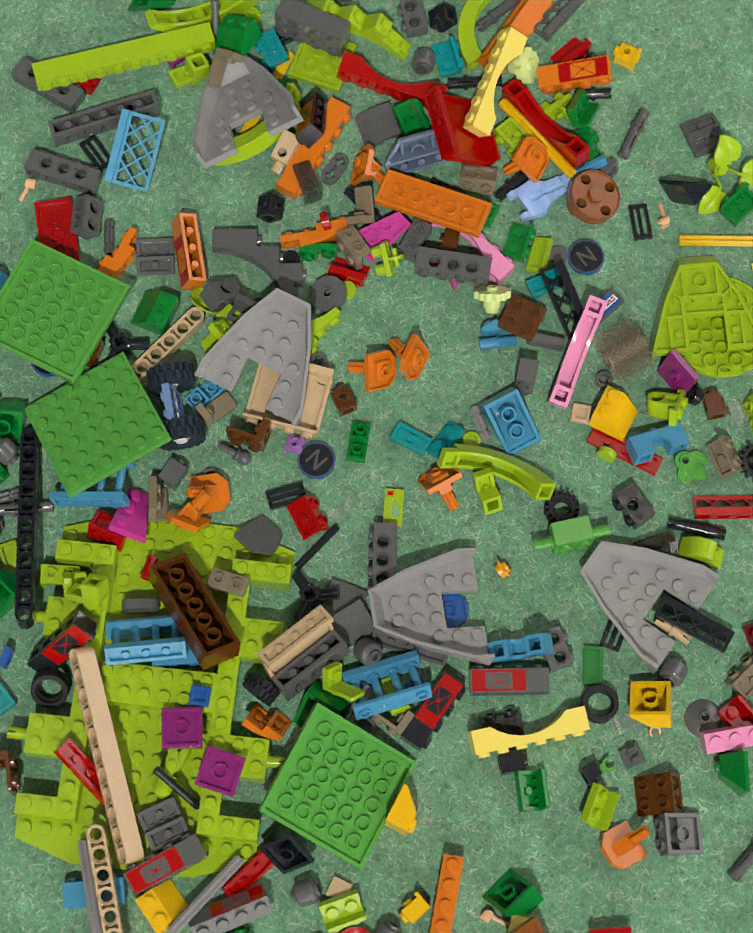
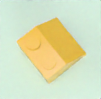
[588,385,638,442]
[629,681,672,728]
[385,784,418,836]
[135,879,188,933]

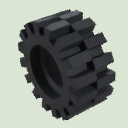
[544,490,580,523]
[242,672,280,706]

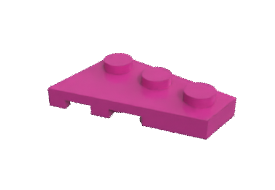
[358,212,411,263]
[108,488,148,543]

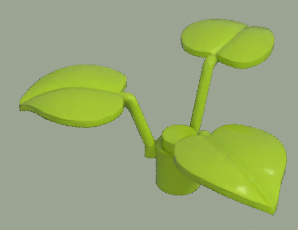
[697,134,753,215]

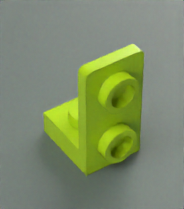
[201,319,231,352]
[37,564,80,589]
[322,661,365,701]

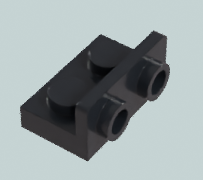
[479,708,524,736]

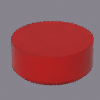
[319,211,331,231]

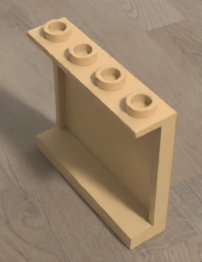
[243,363,335,439]
[257,605,334,697]

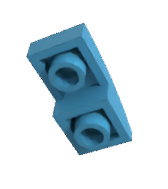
[480,319,508,337]
[184,380,226,412]

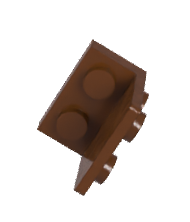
[498,294,547,342]
[226,418,272,453]
[0,750,20,796]
[634,771,684,817]

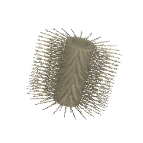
[592,316,658,385]

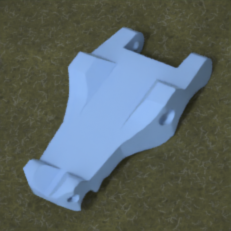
[506,174,572,221]

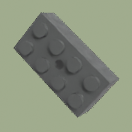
[275,0,350,58]

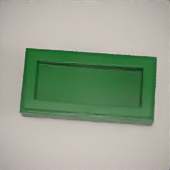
[582,645,604,685]

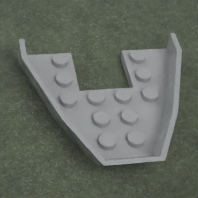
[192,55,304,169]
[195,288,311,425]
[580,541,720,675]
[368,548,495,666]

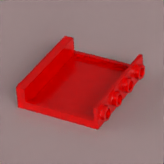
[423,85,501,167]

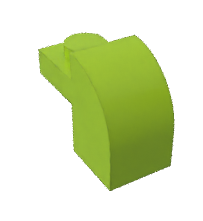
[168,52,210,89]
[472,467,503,516]
[678,536,725,568]
[65,573,109,611]

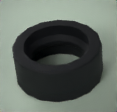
[30,668,70,707]
[580,684,619,724]

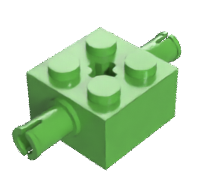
[532,515,610,557]

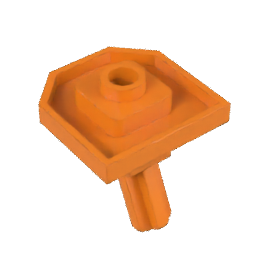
[503,137,549,183]
[349,143,385,186]
[388,334,431,381]
[347,349,396,392]
[417,465,463,511]
[185,473,231,515]
[165,490,211,533]
[599,821,650,870]

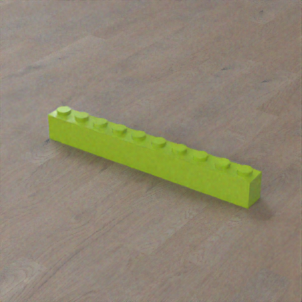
[32,22,216,91]

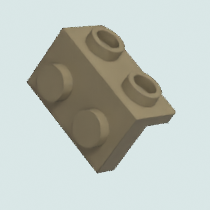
[335,225,371,271]
[706,435,743,480]

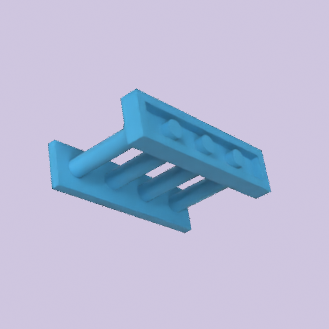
[49,462,136,507]
[104,615,187,665]
[342,650,432,720]

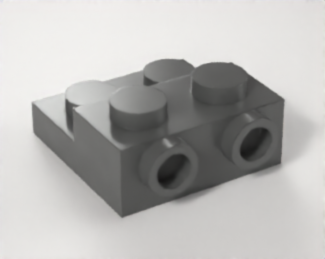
[654,813,704,856]

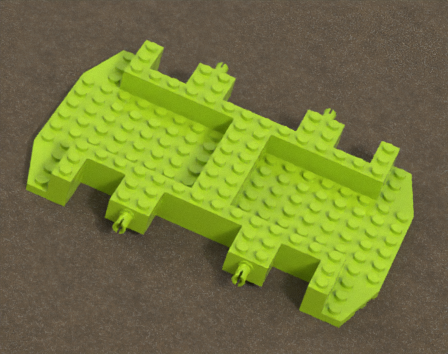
[7,517,295,878]

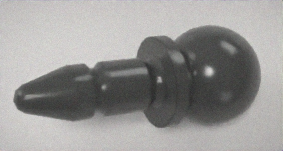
[218,444,252,465]

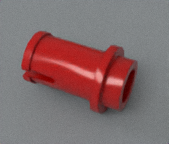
[140,555,159,581]

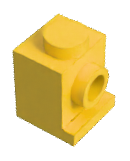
[612,42,642,71]
[398,892,430,925]

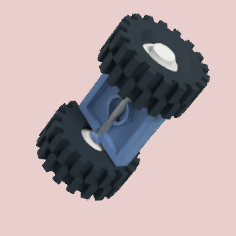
[146,360,206,451]

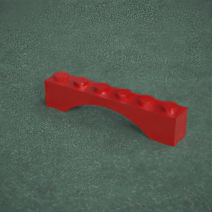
[336,51,448,111]
[502,78,590,170]

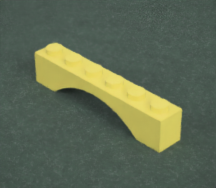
[463,27,527,137]
[466,706,590,759]

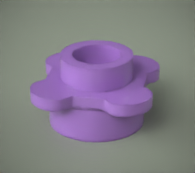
[284,434,305,454]

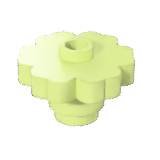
[508,47,539,84]
[473,285,511,314]

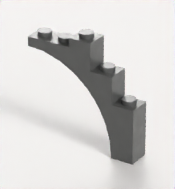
[212,229,306,298]

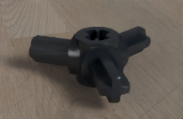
[103,321,149,363]
[292,571,340,622]

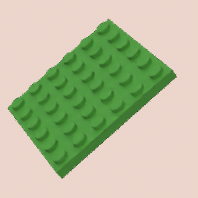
[0,239,131,384]
[25,352,172,498]
[258,703,417,870]

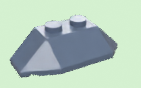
[384,129,450,174]

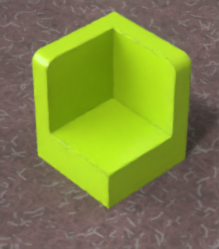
[62,571,86,597]

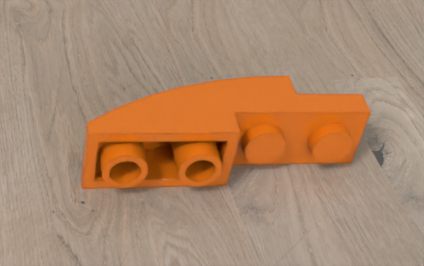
[279,217,349,249]
[97,227,138,279]

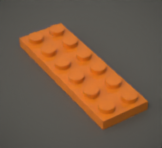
[374,169,492,238]

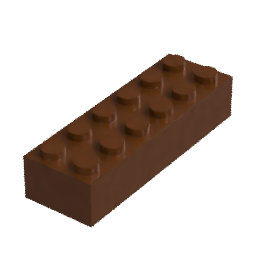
[149,553,241,670]

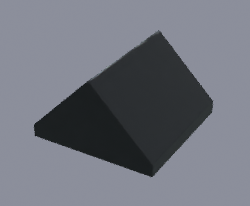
[659,179,712,206]
[258,825,315,875]

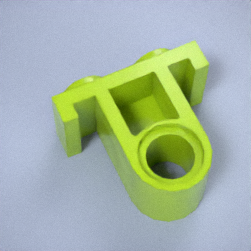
[647,389,688,427]

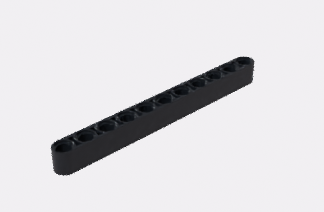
[15,428,40,629]

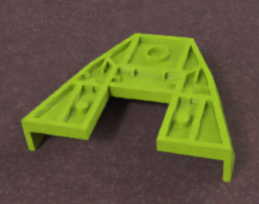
[649,255,753,363]

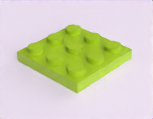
[288,42,357,94]

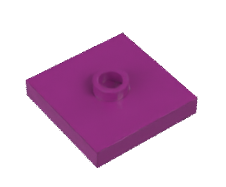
[657,349,700,396]
[161,707,203,750]
[194,745,247,797]

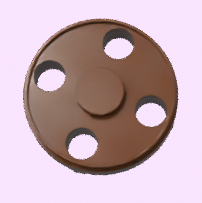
[566,170,620,224]

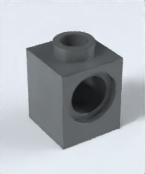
[158,458,188,491]

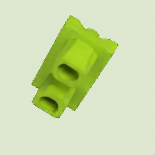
[540,92,572,121]
[371,240,404,277]

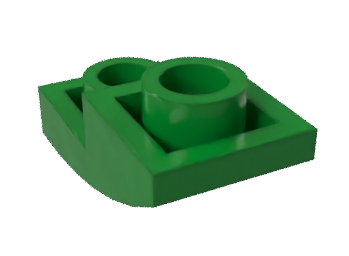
[298,243,338,262]
[346,421,371,463]

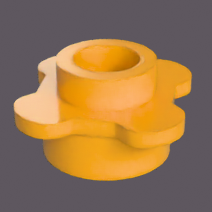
[494,560,511,579]

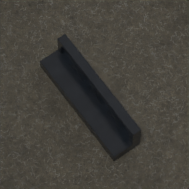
[538,259,583,339]
[654,595,735,653]

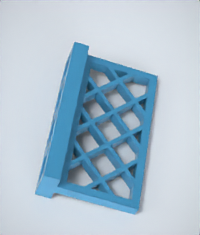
[104,108,166,192]

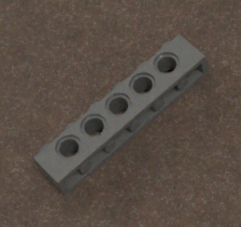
[48,90,160,147]

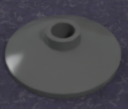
[684,699,723,738]

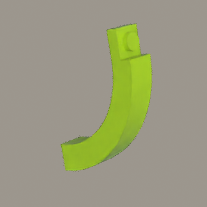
[457,0,493,72]
[214,83,301,166]
[437,444,556,500]

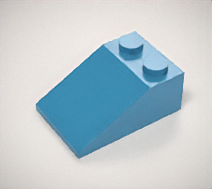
[479,387,541,456]

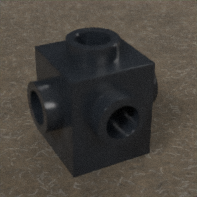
[428,3,458,33]
[256,192,285,223]

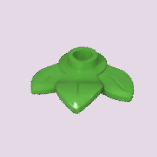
[674,451,708,485]

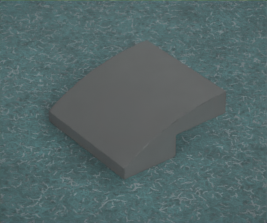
[354,102,401,147]
[680,112,724,159]
[136,238,174,276]
[136,796,190,852]

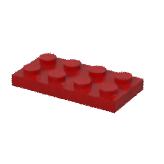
[34,197,80,262]

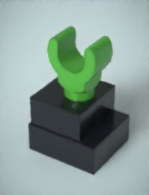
[579,757,615,788]

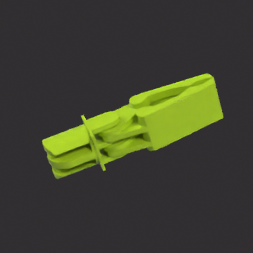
[152,749,192,799]

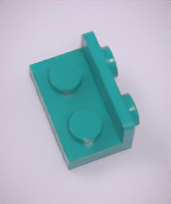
[254,28,289,73]
[431,35,464,78]

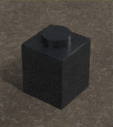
[497,749,528,776]

